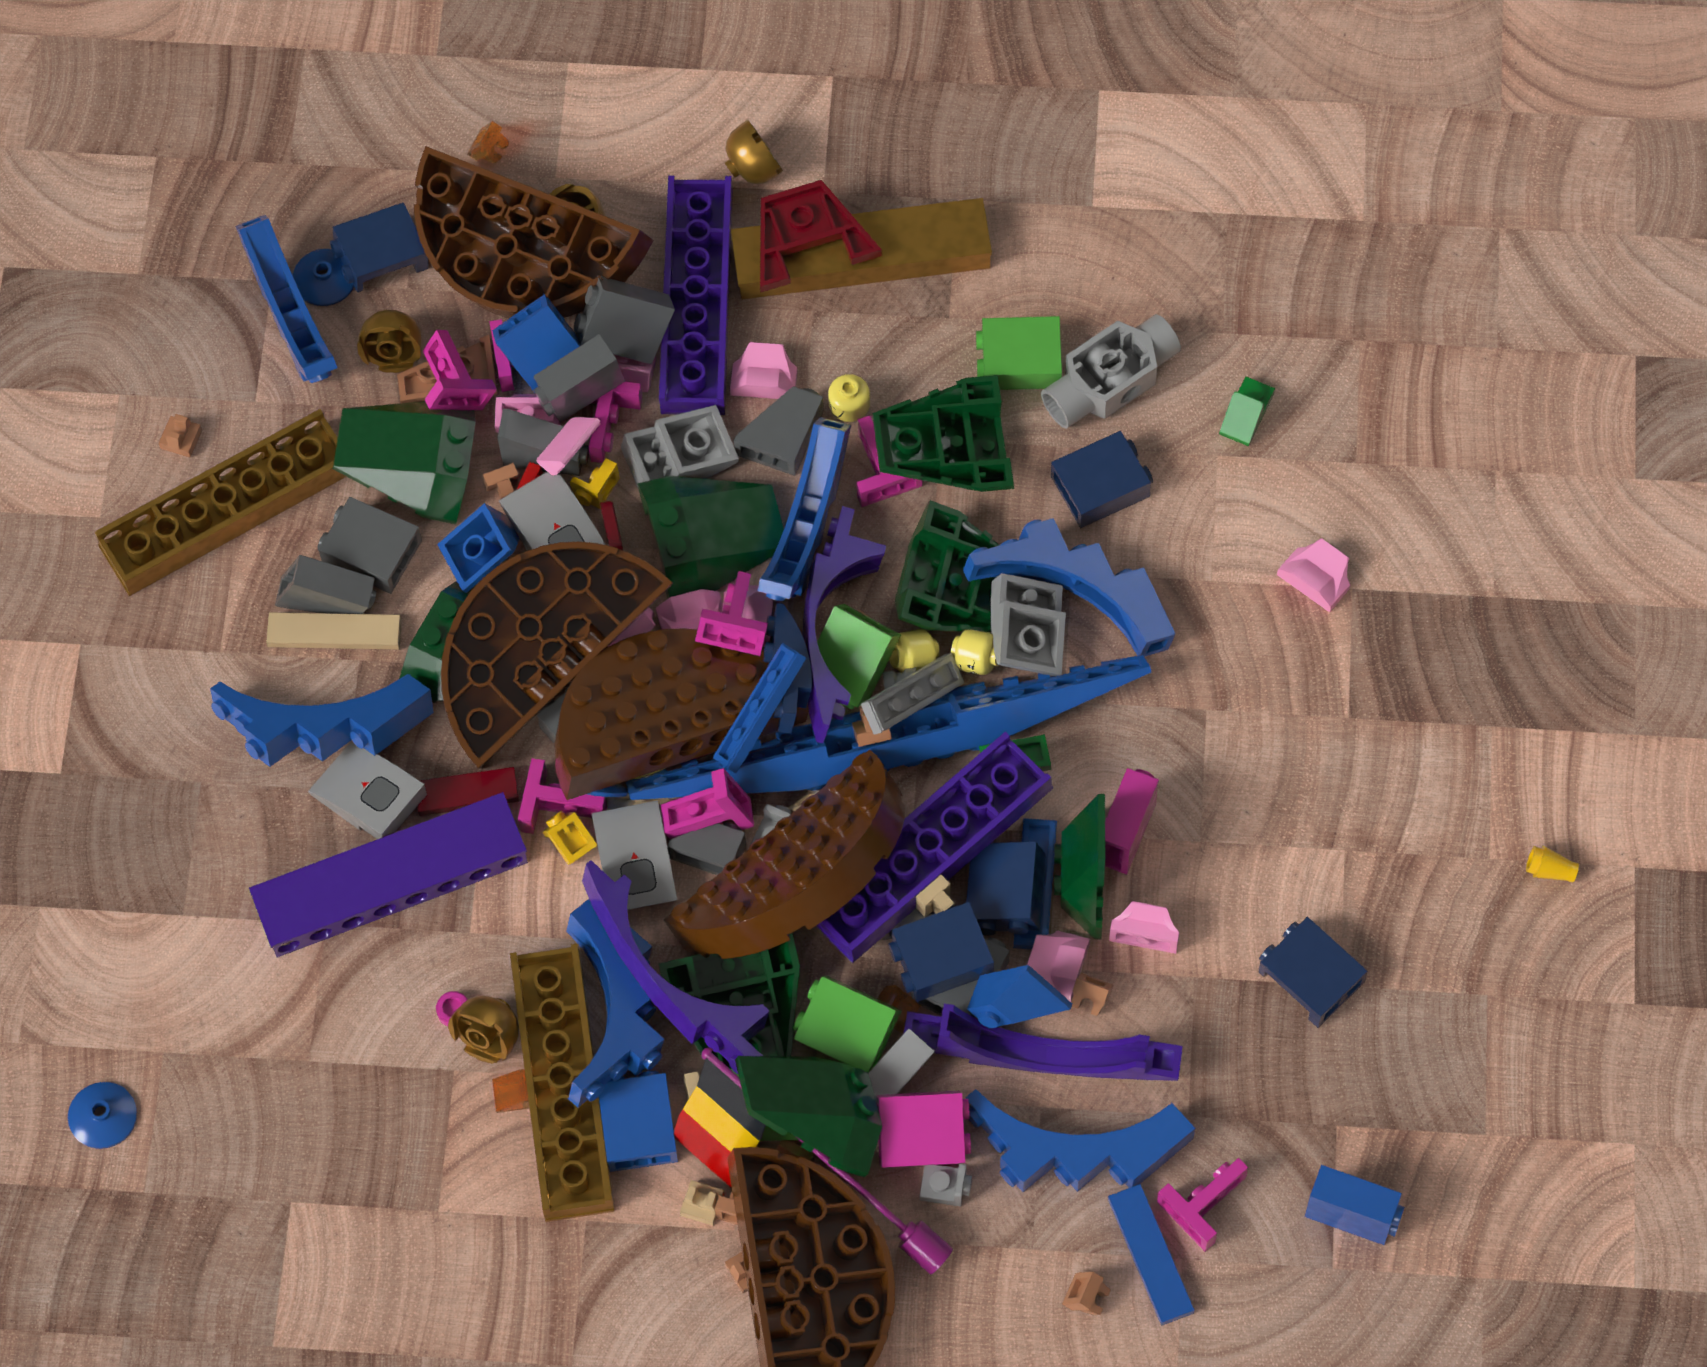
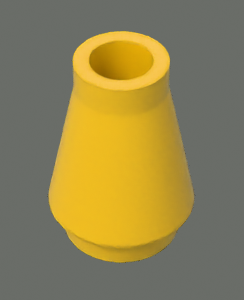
[1526,845,1579,883]

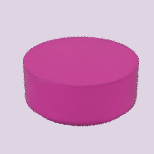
[436,991,468,1026]

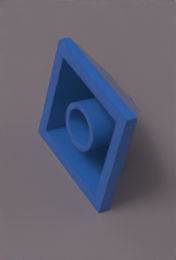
[437,503,520,593]
[967,965,1073,1028]

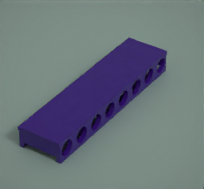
[659,175,733,415]
[816,732,1053,964]
[249,792,528,958]

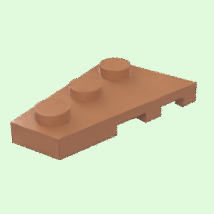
[397,335,498,403]

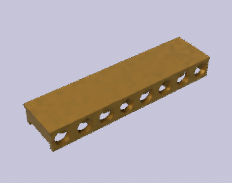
[731,198,992,300]
[95,409,347,596]
[510,943,615,1222]

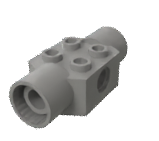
[1041,314,1181,429]

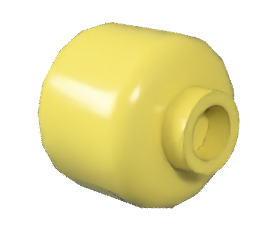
[828,374,870,422]
[889,629,939,673]
[951,629,999,675]

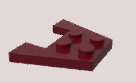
[760,180,882,293]

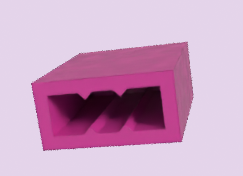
[1105,768,1159,875]
[876,1091,971,1167]

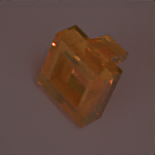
[467,121,509,163]

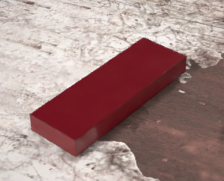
[418,767,519,816]

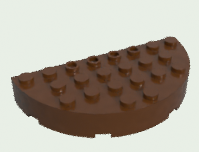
[414,146,654,319]
[441,541,673,769]
[554,628,809,800]
[664,750,905,959]
[727,1147,895,1367]

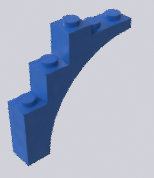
[235,214,338,383]
[758,417,851,601]
[963,518,1176,657]
[210,674,434,767]
[566,899,664,1108]
[965,1089,1195,1192]

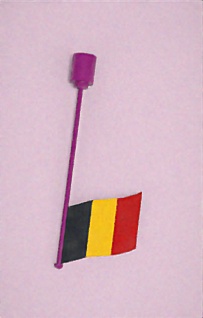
[674,1048,953,1275]

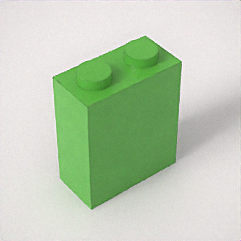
[976,316,1062,390]
[817,604,901,709]
[793,976,902,1073]

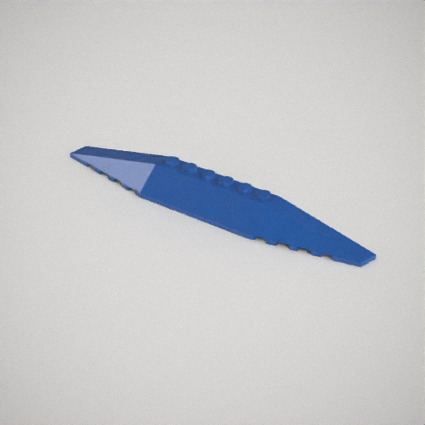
[625,655,1151,800]

